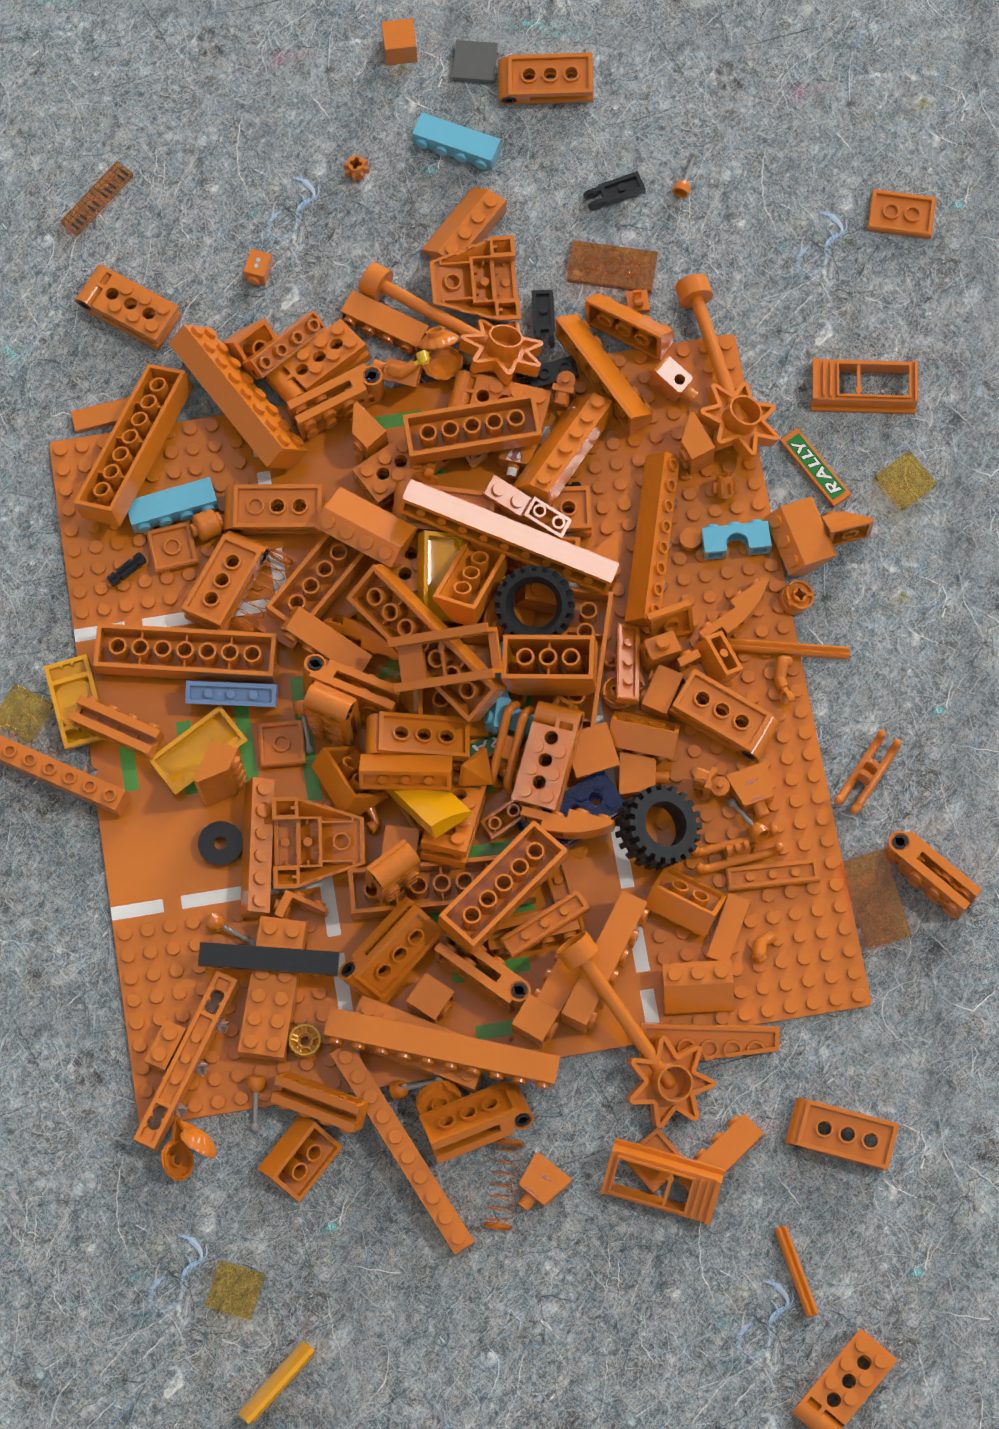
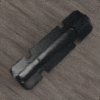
[107,552,147,587]

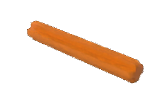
[775,1225,818,1318]

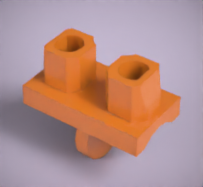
[552,371,576,408]
[692,766,730,800]

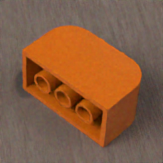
[501,635,598,696]

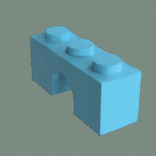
[701,519,771,560]

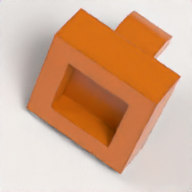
[625,289,650,314]

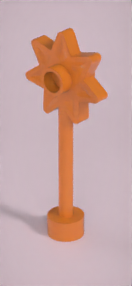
[358,262,544,385]
[675,274,779,462]
[556,931,716,1128]

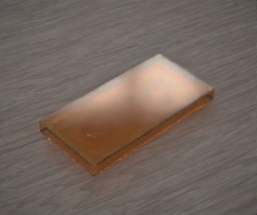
[567,240,658,294]
[841,849,912,950]

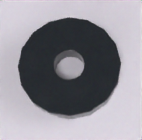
[198,821,243,867]

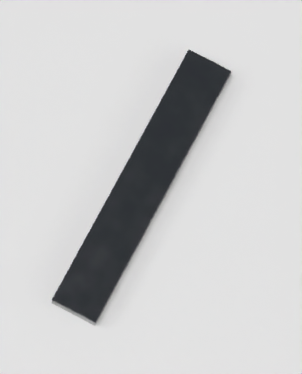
[198,942,340,976]

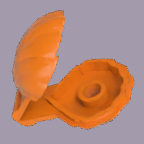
[418,326,463,381]
[161,1119,217,1181]

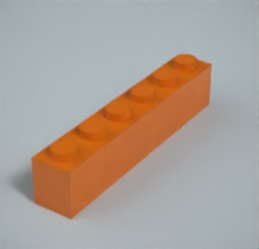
[240,777,275,918]
[509,954,582,1052]

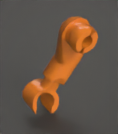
[773,655,795,704]

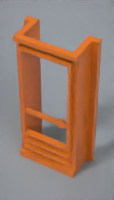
[811,358,918,414]
[387,622,503,693]
[600,1138,725,1226]

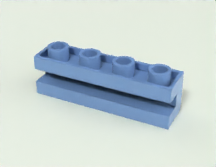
[185,681,278,707]

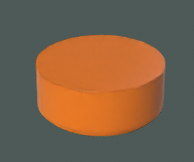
[679,527,702,551]

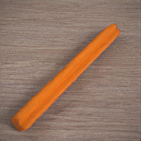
[726,638,850,660]

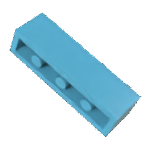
[412,112,501,171]
[128,477,219,533]

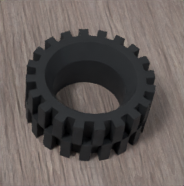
[494,565,575,635]
[615,784,702,870]

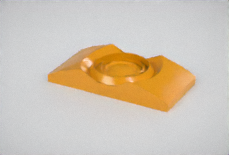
[43,654,103,750]

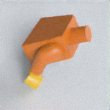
[372,347,430,389]

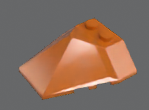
[429,235,521,321]
[272,796,365,889]

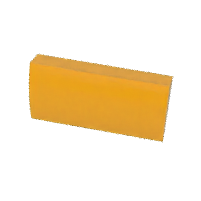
[417,530,466,623]
[148,705,248,795]
[385,789,472,839]
[237,1340,316,1426]

